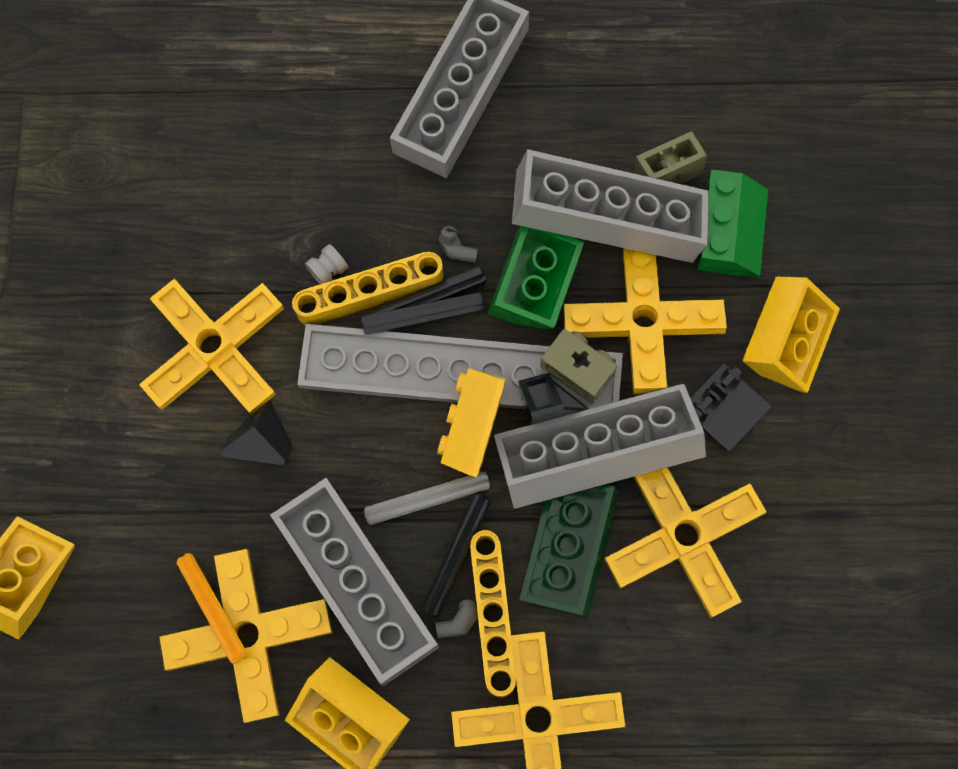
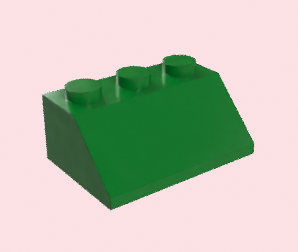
[697,170,768,278]
[487,226,584,330]

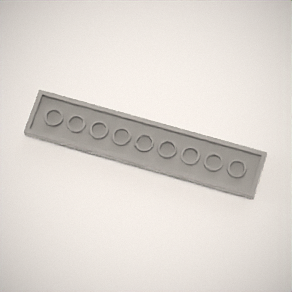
[297,324,623,410]

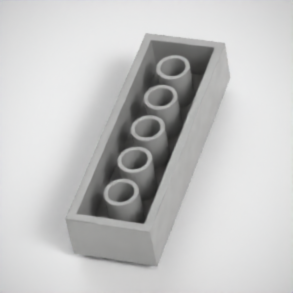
[390,0,529,178]
[512,149,708,263]
[494,384,706,509]
[270,478,439,686]

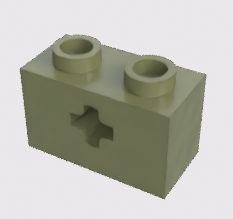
[634,131,707,184]
[540,328,617,404]

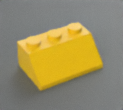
[743,277,840,393]
[437,368,507,477]
[285,657,410,769]

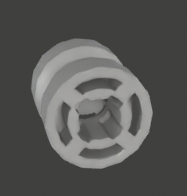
[305,244,349,284]

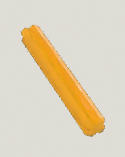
[177,553,247,664]

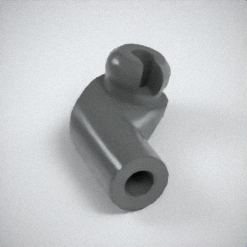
[439,226,479,264]
[435,599,478,639]

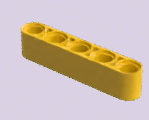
[292,252,444,325]
[470,530,516,698]

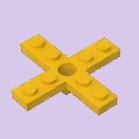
[564,248,727,394]
[139,279,284,415]
[604,468,766,618]
[160,549,332,723]
[451,632,625,769]

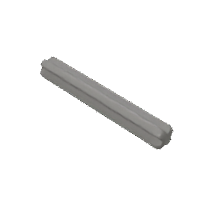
[364,471,490,525]

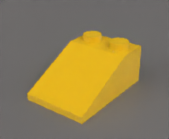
[0,516,75,640]

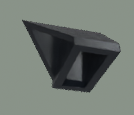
[518,373,589,425]
[220,400,292,466]

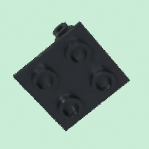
[690,363,772,452]

